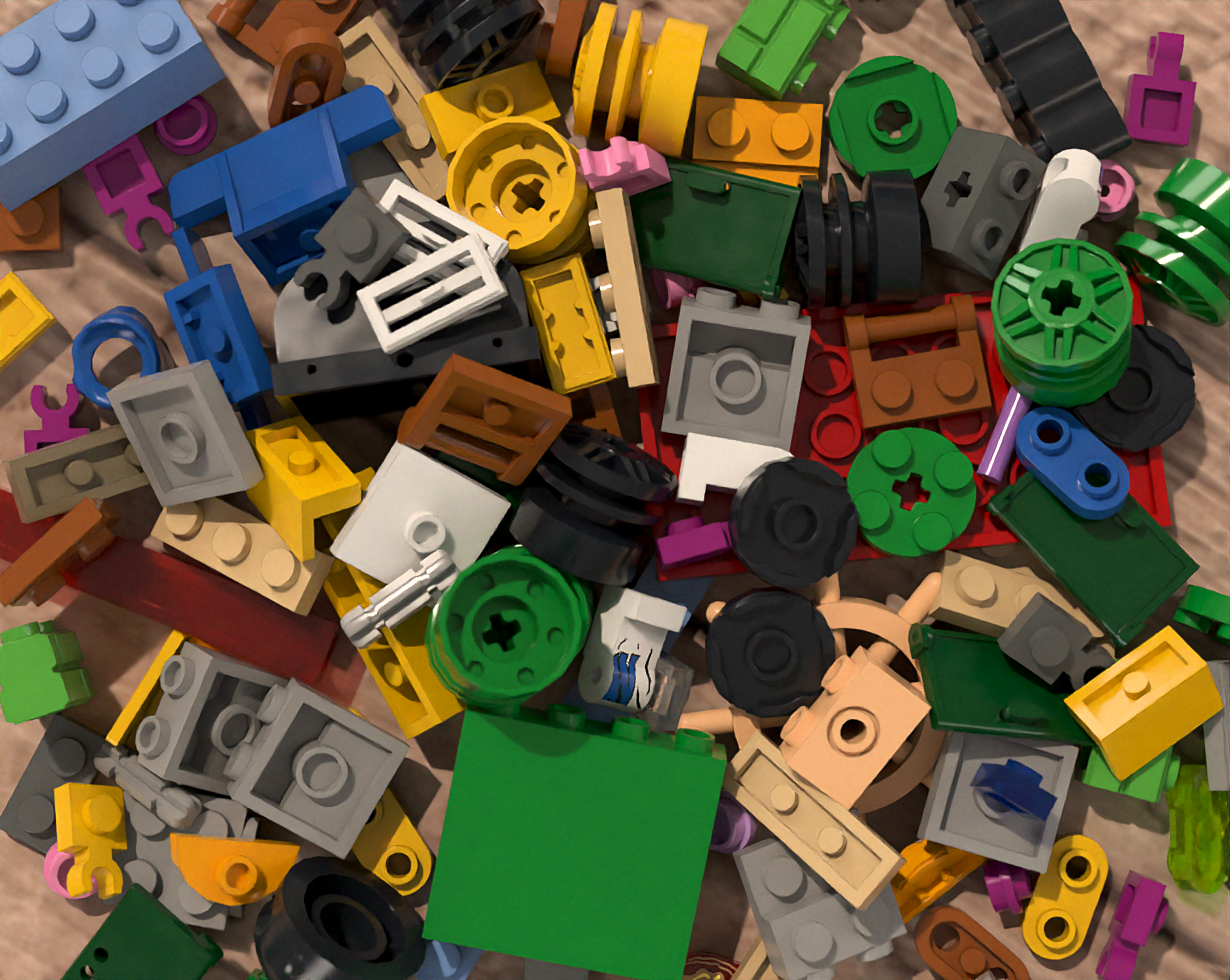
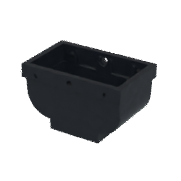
[270,221,546,425]

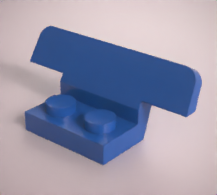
[168,85,402,288]
[163,227,273,431]

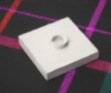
[330,440,511,608]

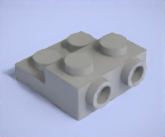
[661,287,811,452]
[135,641,292,796]
[223,676,410,859]
[102,785,262,931]
[732,807,907,980]

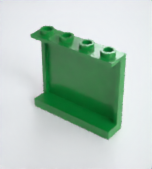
[422,703,727,980]

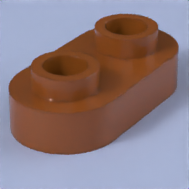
[535,0,591,81]
[267,27,346,129]
[914,905,1030,980]

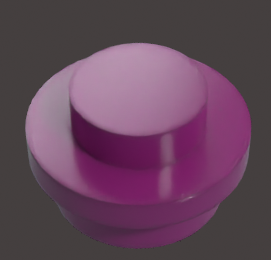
[153,94,218,156]
[982,860,1033,915]

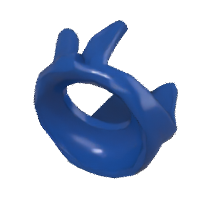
[72,306,175,411]

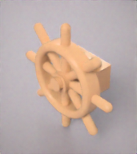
[674,571,946,830]

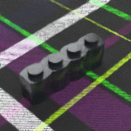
[946,0,1132,174]

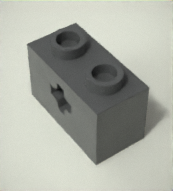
[918,126,1048,280]

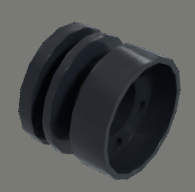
[372,0,545,91]
[791,169,921,311]
[509,422,678,585]

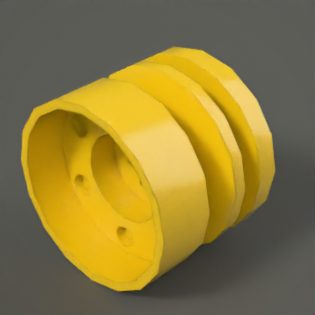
[571,2,709,159]
[446,116,598,271]

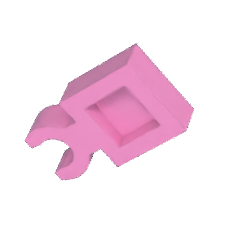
[578,136,671,196]

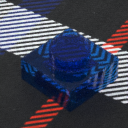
[970,759,1058,821]

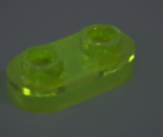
[1166,764,1228,894]

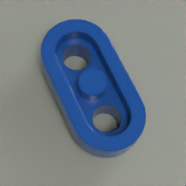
[1015,406,1130,520]

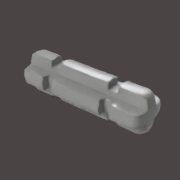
[340,549,460,649]
[93,741,202,830]

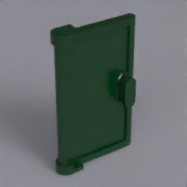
[595,155,803,302]
[984,470,1200,649]
[908,623,1098,747]
[60,883,224,980]

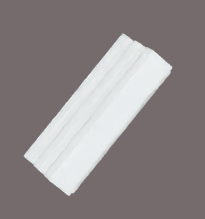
[379,179,510,297]
[356,231,509,354]

